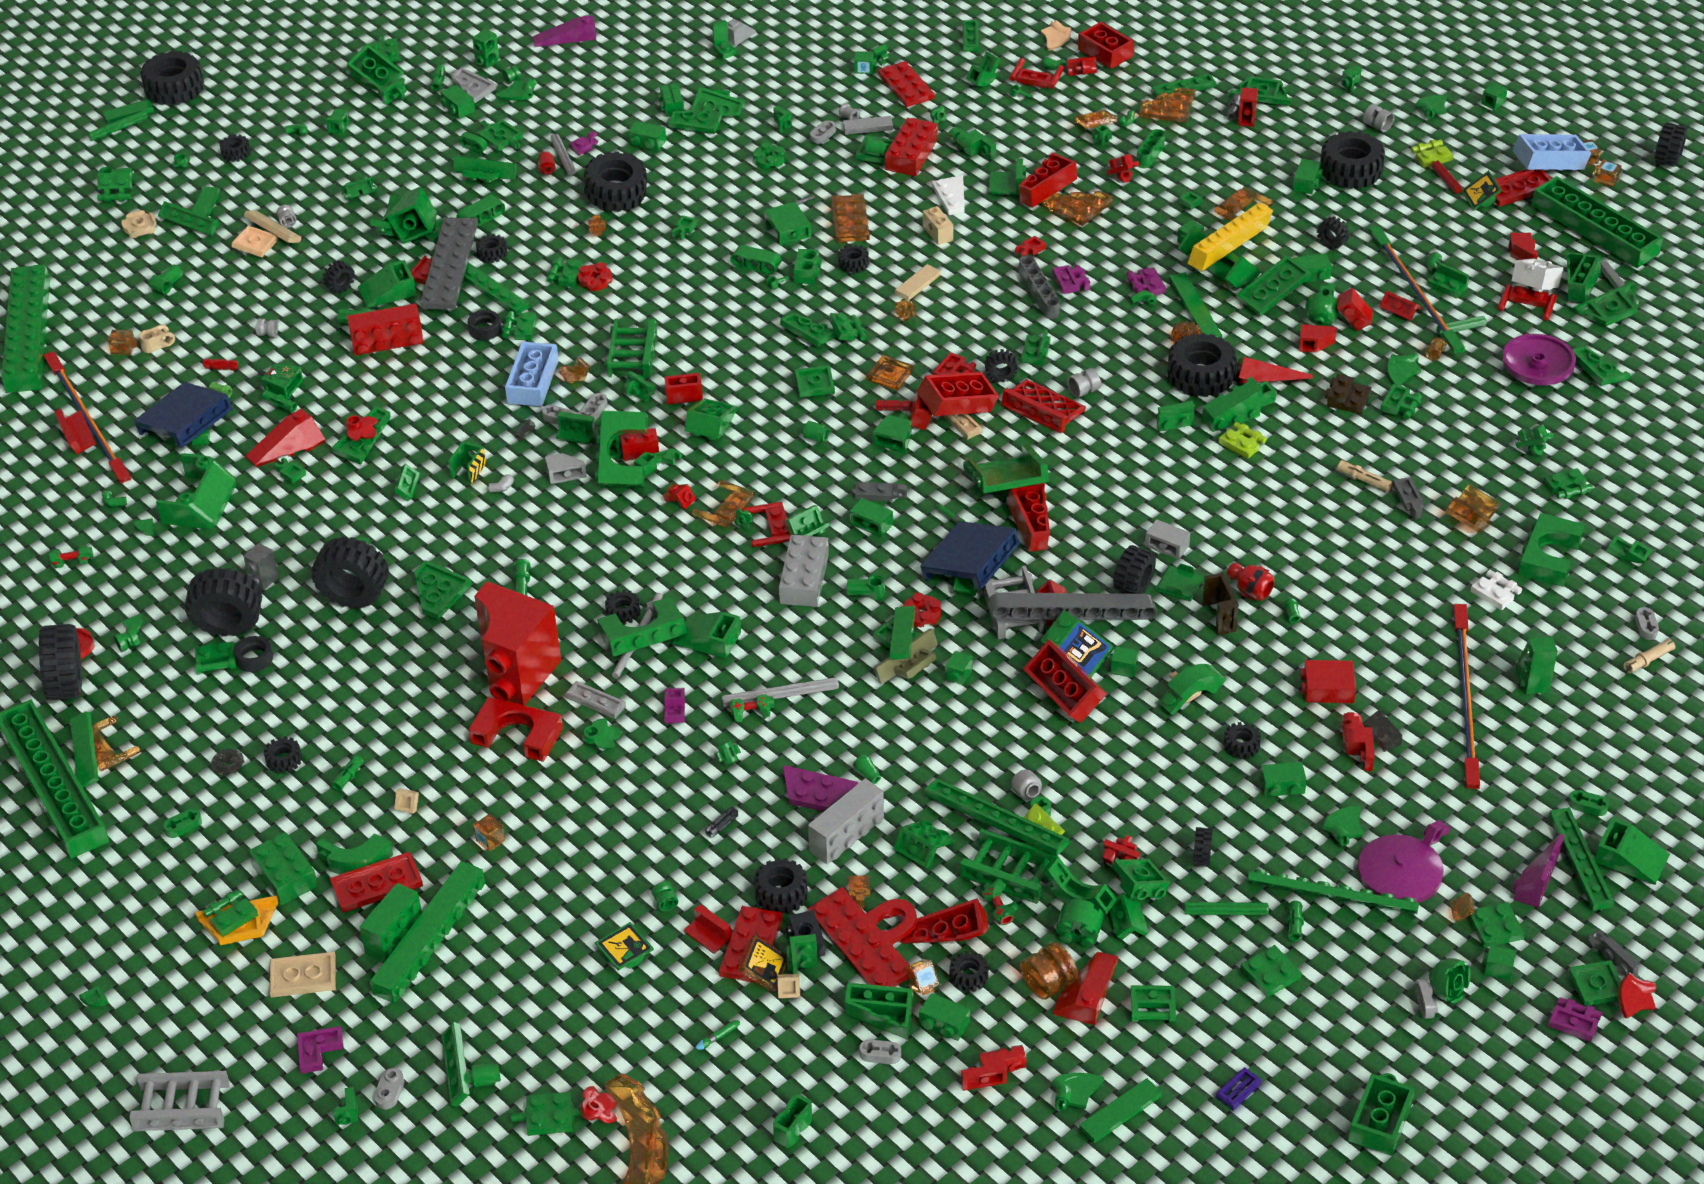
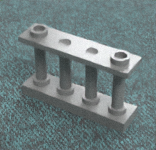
[982,566,1046,639]
[130,1070,230,1131]

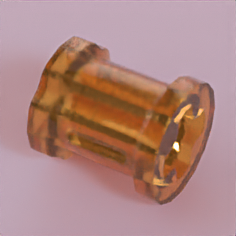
[1425,338,1447,361]

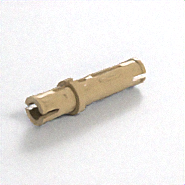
[1337,460,1392,492]
[1624,639,1675,674]

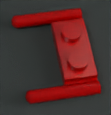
[1009,58,1064,89]
[1497,284,1557,321]
[742,502,790,547]

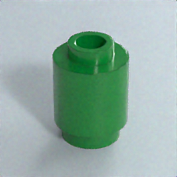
[863,137,888,157]
[801,421,830,443]
[468,1062,501,1088]

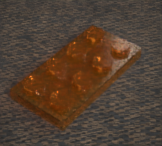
[831,194,870,243]

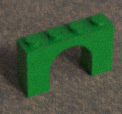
[595,411,648,488]
[1517,512,1585,587]
[597,597,687,657]

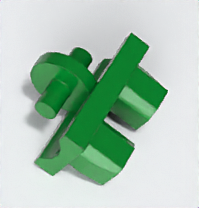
[377,77,407,105]
[624,371,656,402]
[1515,424,1554,456]

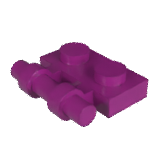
[1052,265,1091,294]
[1127,267,1166,295]
[1548,997,1603,1042]

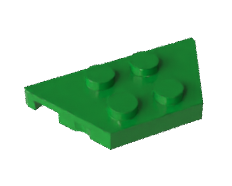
[1229,76,1291,106]
[1573,281,1637,326]

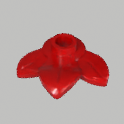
[346,415,378,441]
[580,1086,617,1123]

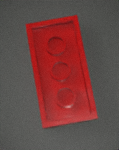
[878,61,935,107]
[1495,169,1552,207]
[330,852,423,913]
[719,906,783,984]

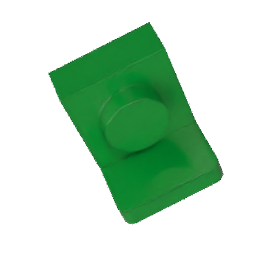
[1341,65,1362,92]
[773,105,792,132]
[333,1087,359,1125]

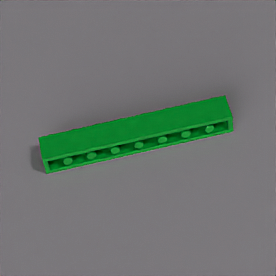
[370,861,485,1004]

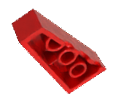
[1019,152,1077,208]

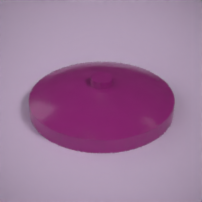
[1502,334,1576,385]
[1358,835,1444,903]

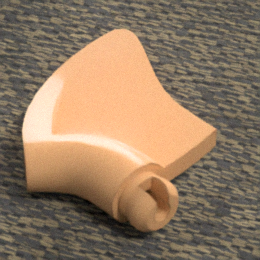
[1041,20,1071,51]

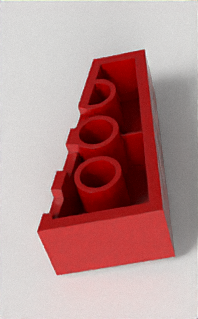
[1006,483,1050,552]

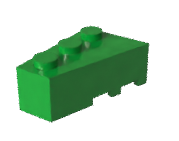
[1567,252,1601,303]
[1516,636,1558,694]

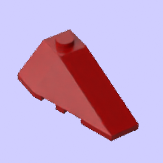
[1236,357,1313,384]
[900,898,989,944]

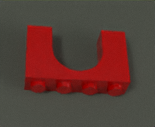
[469,697,563,762]

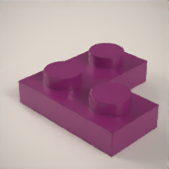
[297,1026,344,1074]

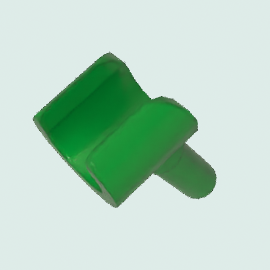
[1009,84,1032,99]
[767,275,790,289]

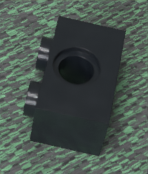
[786,910,825,957]

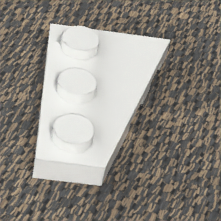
[932,175,964,215]

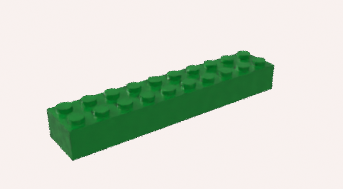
[1,264,50,393]
[0,699,109,859]

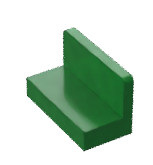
[1109,893,1149,940]

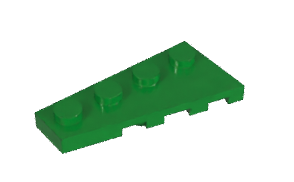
[331,406,391,465]

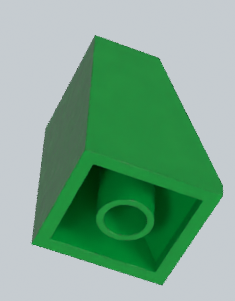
[386,186,437,244]

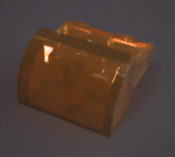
[1445,484,1501,532]

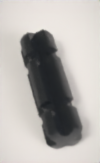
[705,807,738,838]

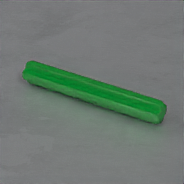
[88,110,148,141]
[1184,902,1269,915]

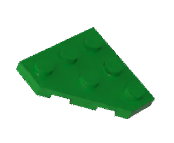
[414,560,472,620]

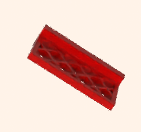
[1001,379,1086,433]

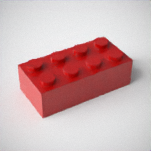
[885,117,938,176]
[347,304,424,356]
[917,372,999,416]
[1023,640,1107,723]

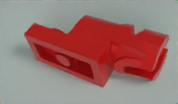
[1342,712,1375,771]
[961,1045,1027,1091]

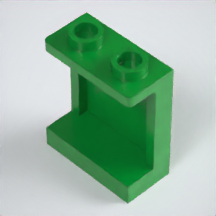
[764,202,811,246]

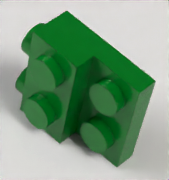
[1112,859,1170,900]

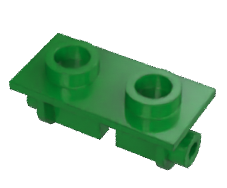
[342,176,377,200]

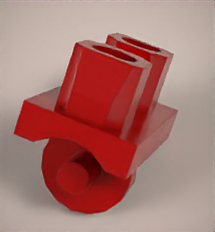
[1067,56,1097,76]
[1106,154,1139,183]
[1102,835,1141,865]

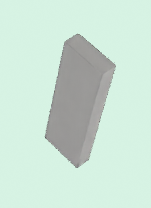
[843,116,893,135]
[565,681,626,719]

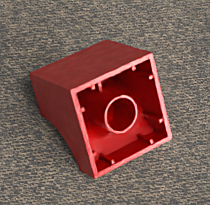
[474,581,561,706]

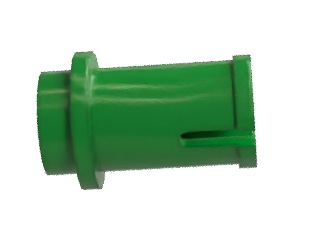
[1283,598,1301,623]

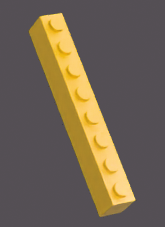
[1188,203,1273,271]

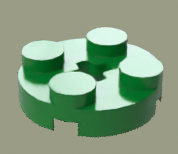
[753,142,785,169]

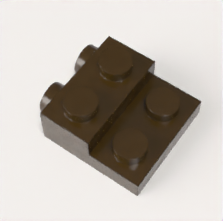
[1325,374,1372,415]

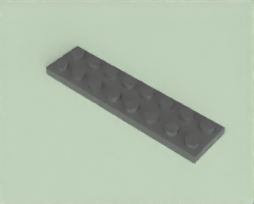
[420,217,478,309]

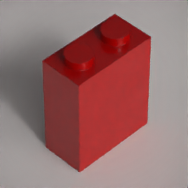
[1300,660,1356,703]

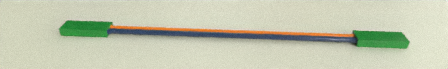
[1369,226,1465,353]

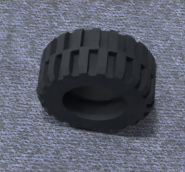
[140,51,204,106]
[1320,131,1385,189]
[584,151,647,212]
[1167,333,1237,397]
[311,537,389,609]
[185,567,262,636]
[38,624,82,700]

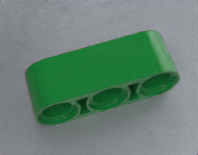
[1137,129,1165,169]
[456,195,505,227]
[730,245,782,275]

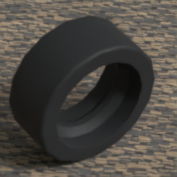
[467,310,502,341]
[234,636,273,672]

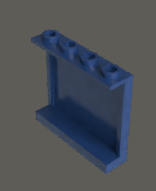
[133,382,233,448]
[920,521,1020,589]

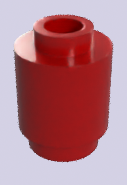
[538,151,556,175]

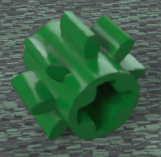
[1092,125,1112,145]
[714,741,741,765]

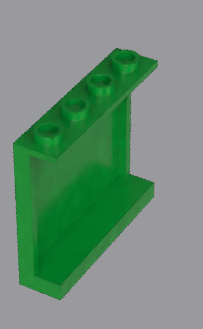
[963,444,1049,493]

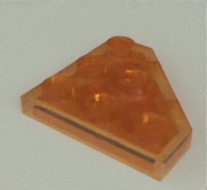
[1139,88,1196,123]
[1043,191,1114,226]

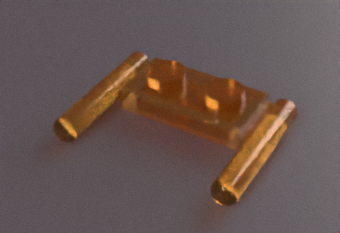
[1214,186,1273,221]
[692,480,755,528]
[92,715,140,772]

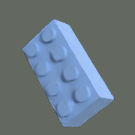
[1513,134,1591,171]
[505,342,559,407]

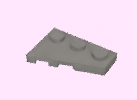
[451,67,496,104]

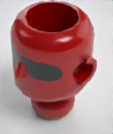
[1227,563,1275,601]

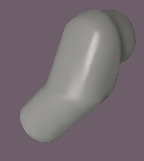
[489,474,514,492]

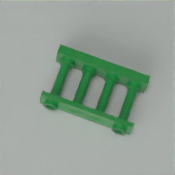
[604,319,657,378]
[960,829,1058,904]

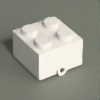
[1511,259,1563,292]

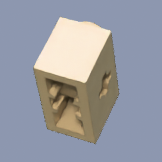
[923,206,953,245]

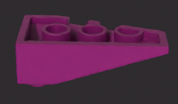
[533,15,596,47]
[1512,834,1565,908]

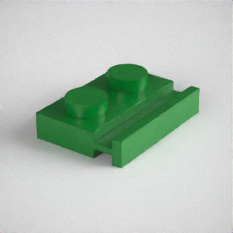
[1156,401,1195,432]

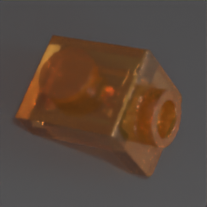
[558,358,590,383]

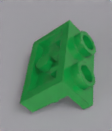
[1427,262,1469,299]
[1021,329,1051,365]
[786,934,818,974]

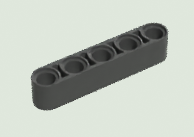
[1019,255,1060,319]

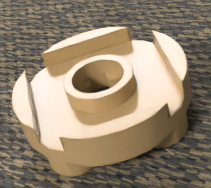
[122,210,156,238]

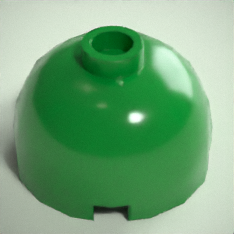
[1305,293,1340,326]
[1429,958,1471,1003]

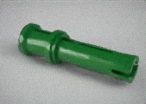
[513,559,531,596]

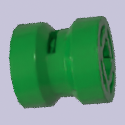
[114,627,140,652]
[651,882,678,912]

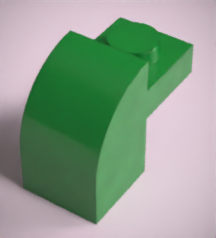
[966,52,1001,87]

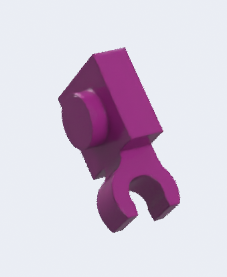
[569,131,599,156]
[1422,820,1451,846]

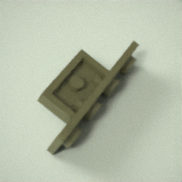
[874,629,938,684]

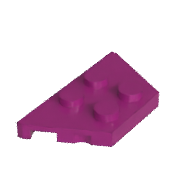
[783,765,858,812]

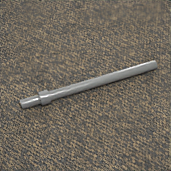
[612,593,663,679]

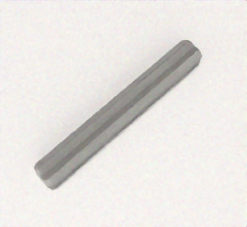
[551,134,576,176]
[1601,261,1639,304]

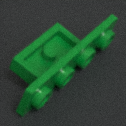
[453,155,516,183]

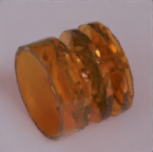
[1020,942,1078,1000]

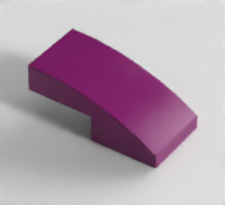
[665,688,685,723]

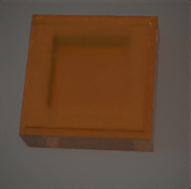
[1450,893,1475,922]

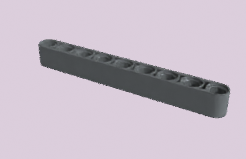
[988,593,1157,620]

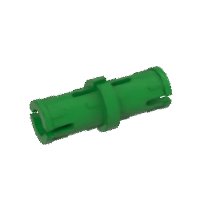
[431,65,445,91]
[262,389,297,413]
[331,755,364,792]
[1287,901,1304,942]

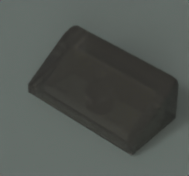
[1363,710,1402,752]

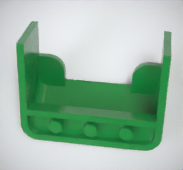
[1178,225,1261,290]
[156,453,236,529]

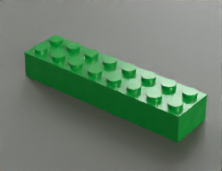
[1532,176,1663,268]

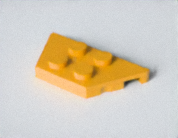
[195,895,278,945]

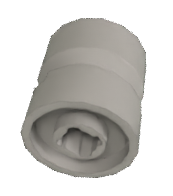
[1363,104,1394,132]
[1067,368,1101,398]

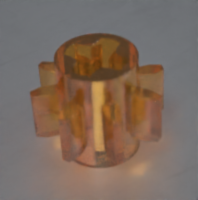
[588,215,606,236]
[894,298,917,321]

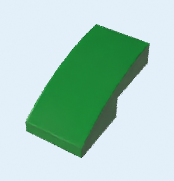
[1606,535,1652,564]

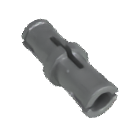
[1226,94,1241,121]

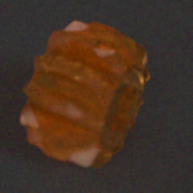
[1171,320,1201,344]

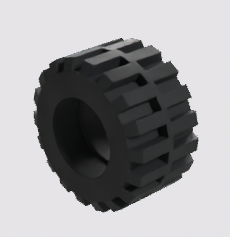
[1654,122,1687,167]
[1113,545,1156,594]
[754,858,808,914]

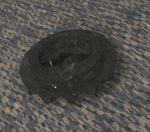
[211,749,244,776]

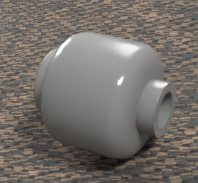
[1011,769,1042,800]

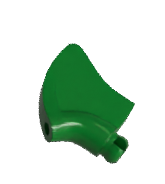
[496,78,537,100]
[1415,95,1447,119]
[1387,353,1421,386]
[1323,805,1364,846]
[1051,1073,1105,1111]

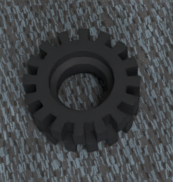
[219,134,251,162]
[1316,216,1350,250]
[476,234,507,263]
[838,244,869,274]
[322,260,355,294]
[984,349,1018,383]
[605,590,641,625]
[1223,722,1261,759]
[264,736,302,774]
[1193,827,1213,866]
[949,951,989,992]

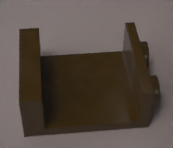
[1202,573,1239,635]

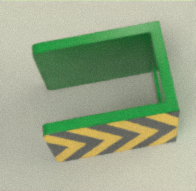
[448,441,486,484]

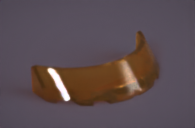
[605,1073,669,1184]

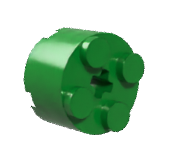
[1056,899,1104,948]

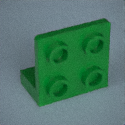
[893,820,955,868]

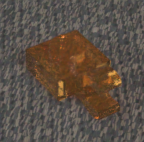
[848,875,870,908]

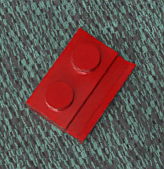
[411,256,433,285]

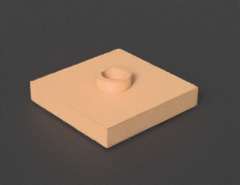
[232,226,278,257]

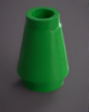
[853,755,881,784]

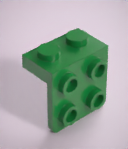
[989,159,1026,195]

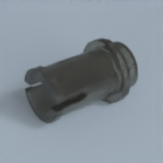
[513,419,536,441]

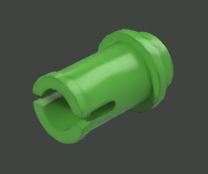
[209,382,232,398]

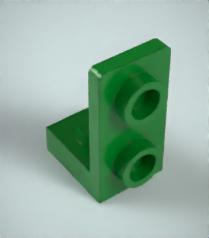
[712,20,737,59]

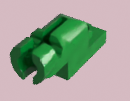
[948,127,996,160]

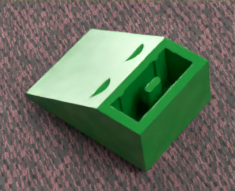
[358,260,416,308]
[672,612,741,659]
[1595,817,1670,885]

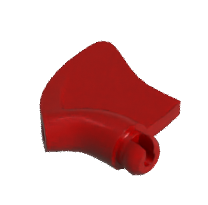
[1618,973,1656,1019]

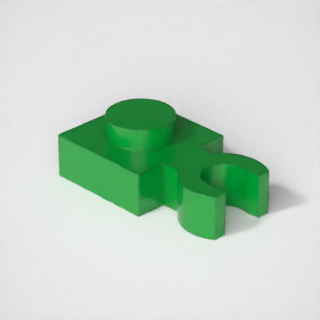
[672,215,698,240]
[274,458,306,484]

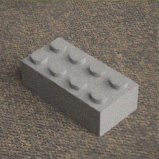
[779,535,829,607]
[808,778,884,865]

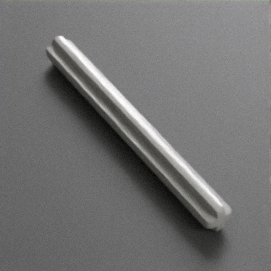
[722,677,839,707]

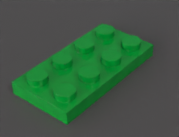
[1236,255,1311,317]

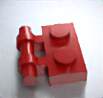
[933,352,977,375]

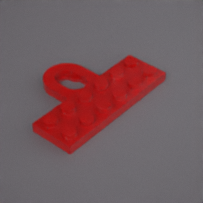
[808,887,917,987]

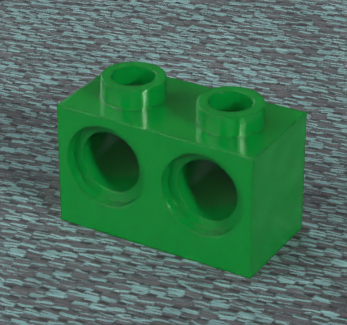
[472,29,500,69]
[794,249,822,284]

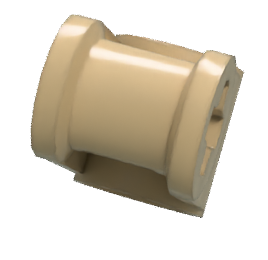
[139,324,175,353]

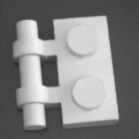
[1470,570,1522,610]

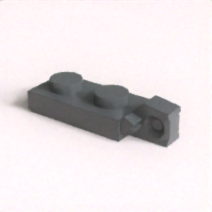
[1392,477,1423,520]
[855,482,907,501]
[1588,930,1639,978]

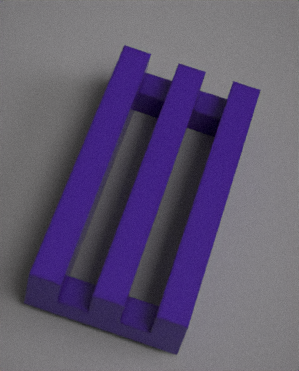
[1216,1067,1262,1111]

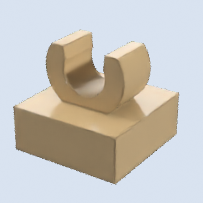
[395,788,419,813]
[778,974,800,998]

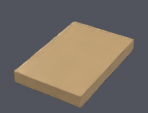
[270,952,336,997]

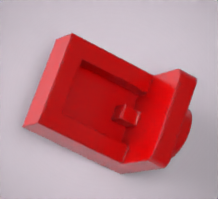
[663,484,696,509]

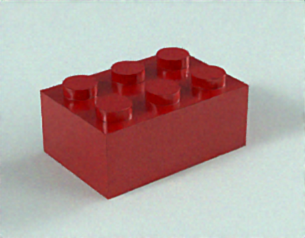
[1078,21,1134,69]

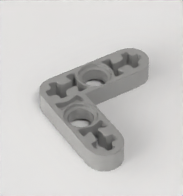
[542,393,608,425]

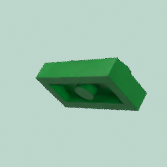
[393,463,420,502]

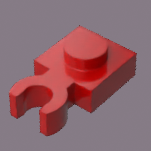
[1015,236,1046,257]

